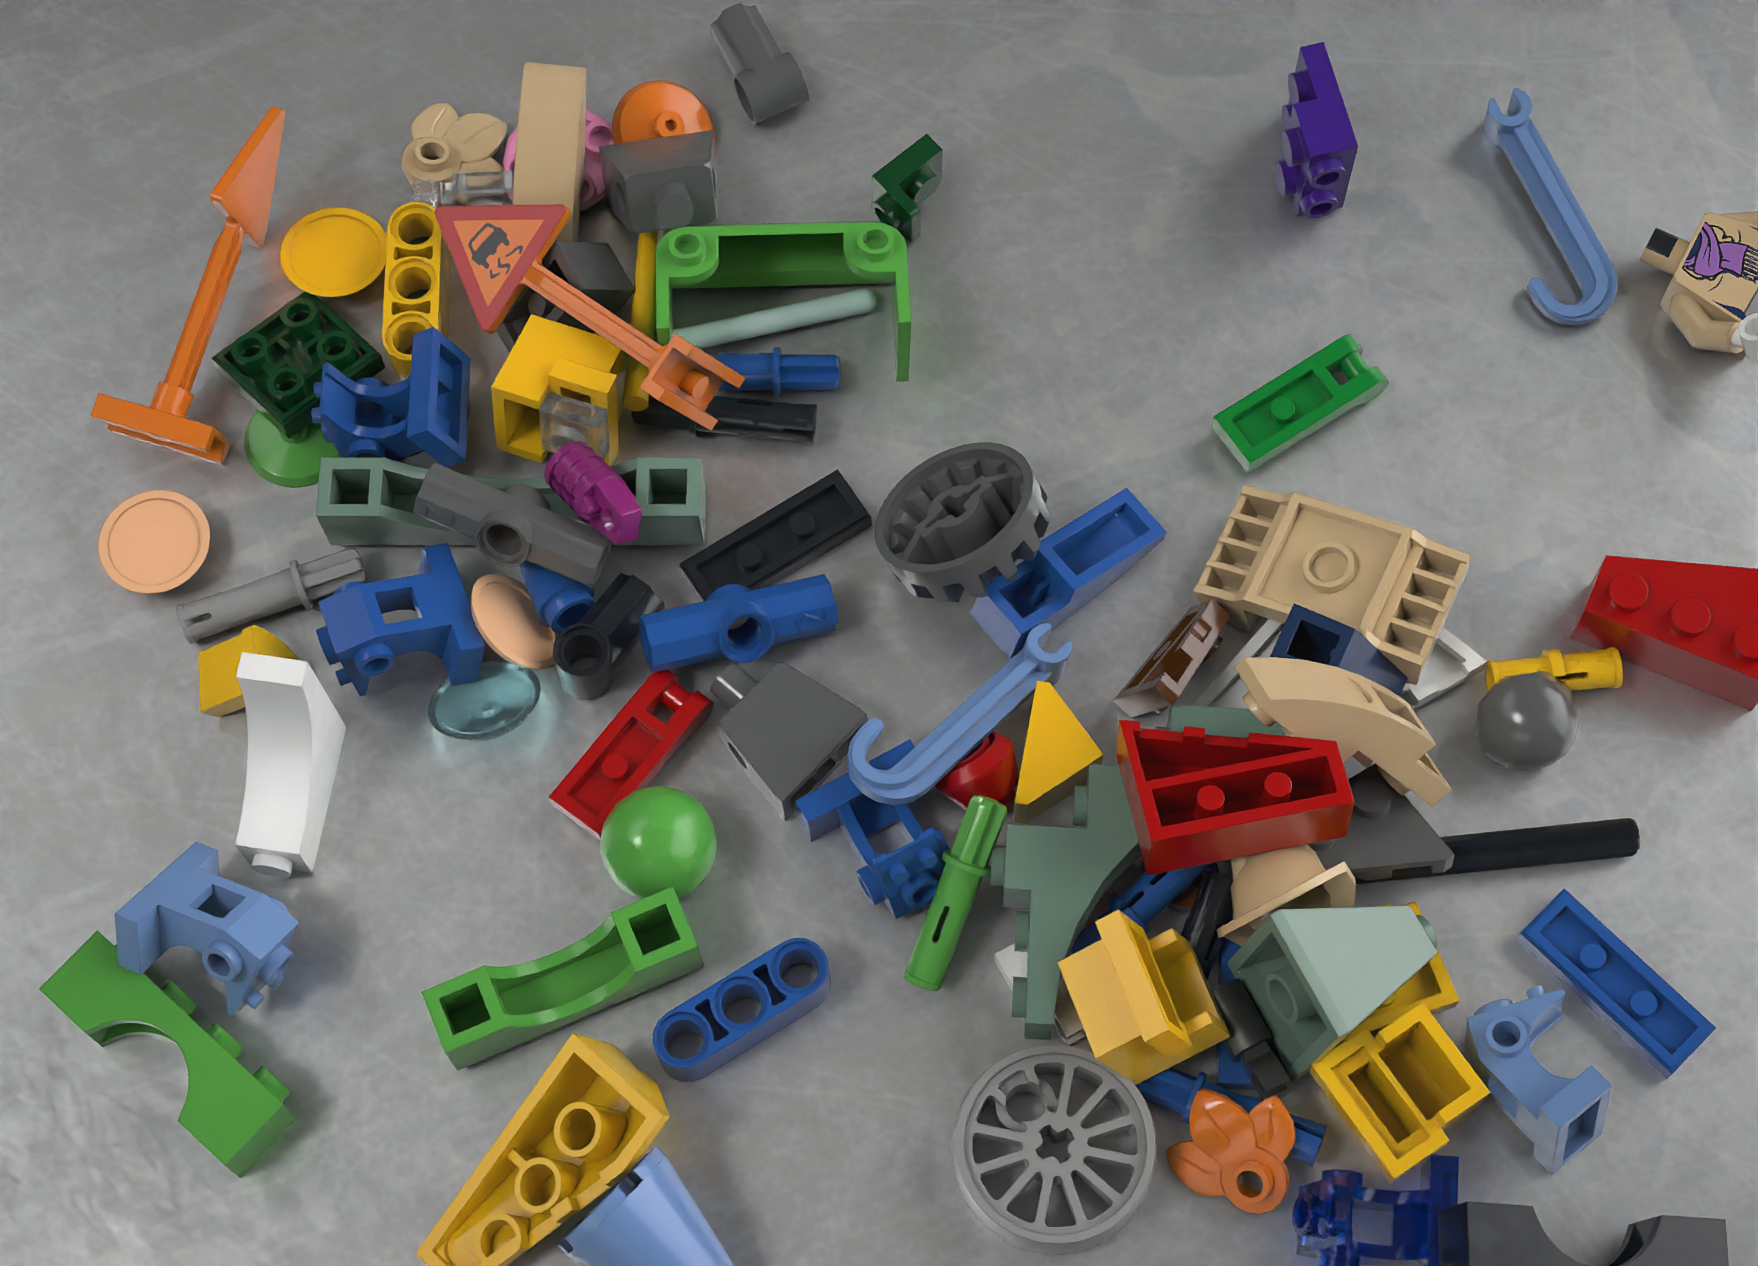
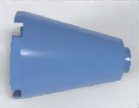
[557,1145,734,1266]

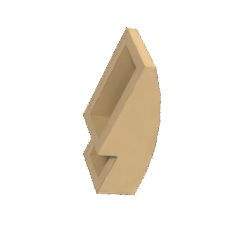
[513,62,587,246]

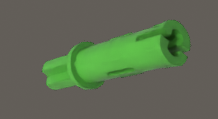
[903,795,1007,991]

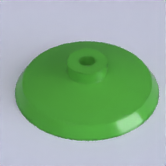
[244,409,341,488]

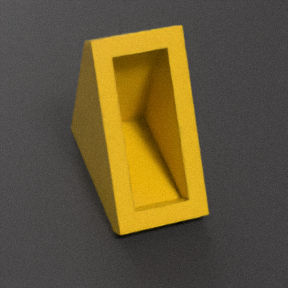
[1013,680,1104,824]

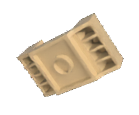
[1193,485,1471,685]

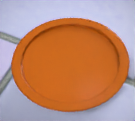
[612,80,715,144]

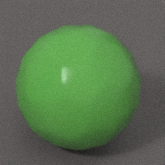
[600,786,718,900]

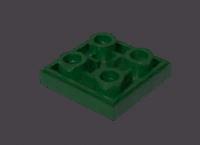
[211,291,386,439]

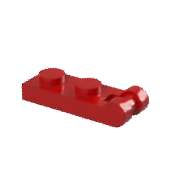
[549,669,714,841]

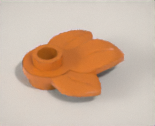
[1166,1088,1295,1214]

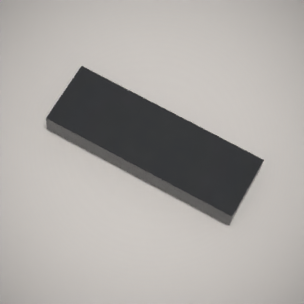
[679,469,872,602]

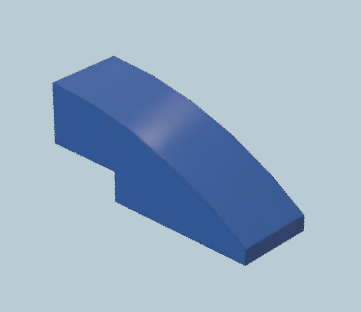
[970,488,1167,659]

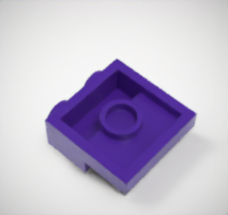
[1275,42,1358,219]

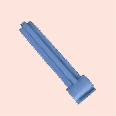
[1483,88,1618,326]
[846,623,1072,805]

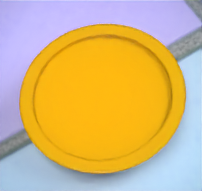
[280,207,387,297]

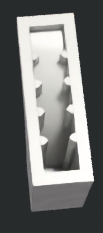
[235,652,347,878]

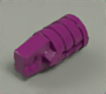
[544,441,642,545]

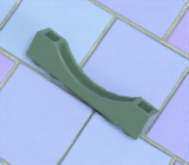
[316,457,706,545]

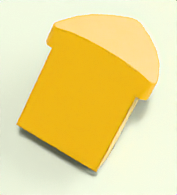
[198,625,300,717]

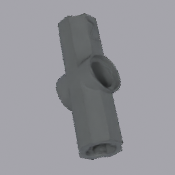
[413,463,612,588]

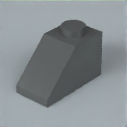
[496,241,636,354]

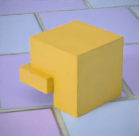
[491,314,625,466]
[1057,909,1231,1085]
[1309,1002,1491,1184]

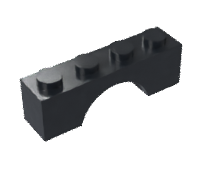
[1437,1201,1729,1266]

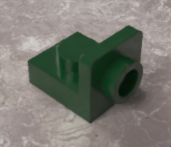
[871,134,943,243]

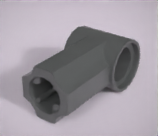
[710,3,809,124]

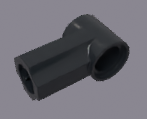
[553,573,665,700]

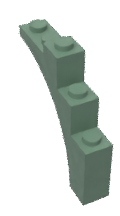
[990,705,1286,1040]

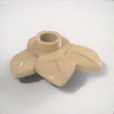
[401,103,507,193]

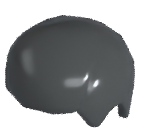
[1475,670,1580,771]

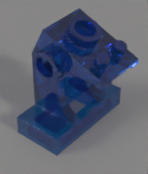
[1292,1154,1459,1266]

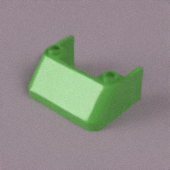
[656,221,911,382]

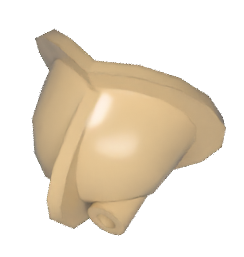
[1216,844,1356,946]

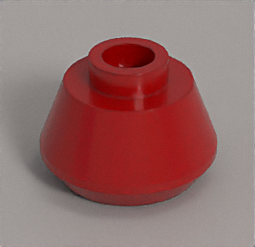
[935,731,1019,810]

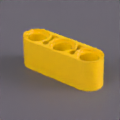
[382,202,451,381]

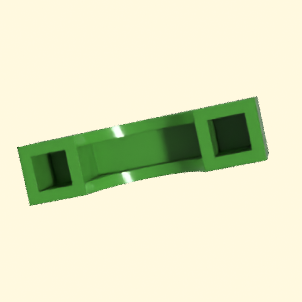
[421,886,704,1071]
[39,930,297,1178]

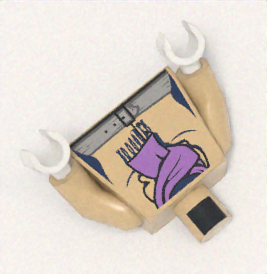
[1640,211,1758,363]

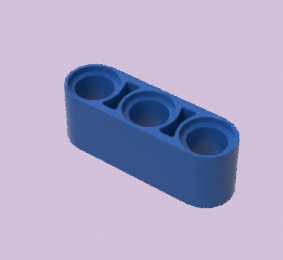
[653,938,831,1082]

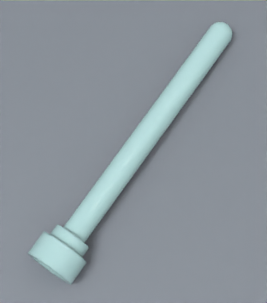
[597,289,877,372]

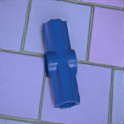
[638,574,839,673]

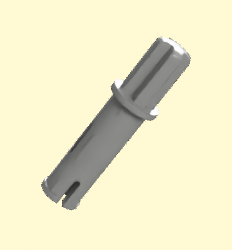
[176,548,367,644]

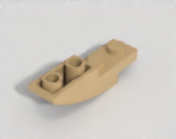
[1234,657,1452,807]

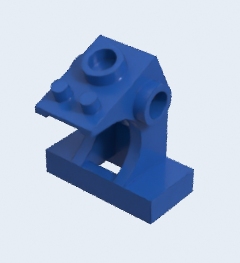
[311,327,471,467]
[316,543,485,696]
[796,739,950,919]

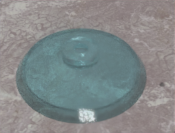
[428,661,541,742]

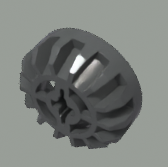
[875,442,1050,603]

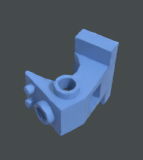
[114,842,299,1017]
[1465,986,1612,1176]

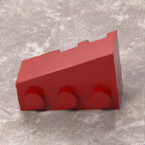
[1569,555,1758,711]
[1116,720,1355,875]

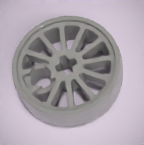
[952,1044,1158,1255]

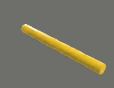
[623,230,663,411]

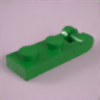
[1211,334,1389,473]

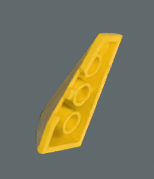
[416,1033,670,1266]

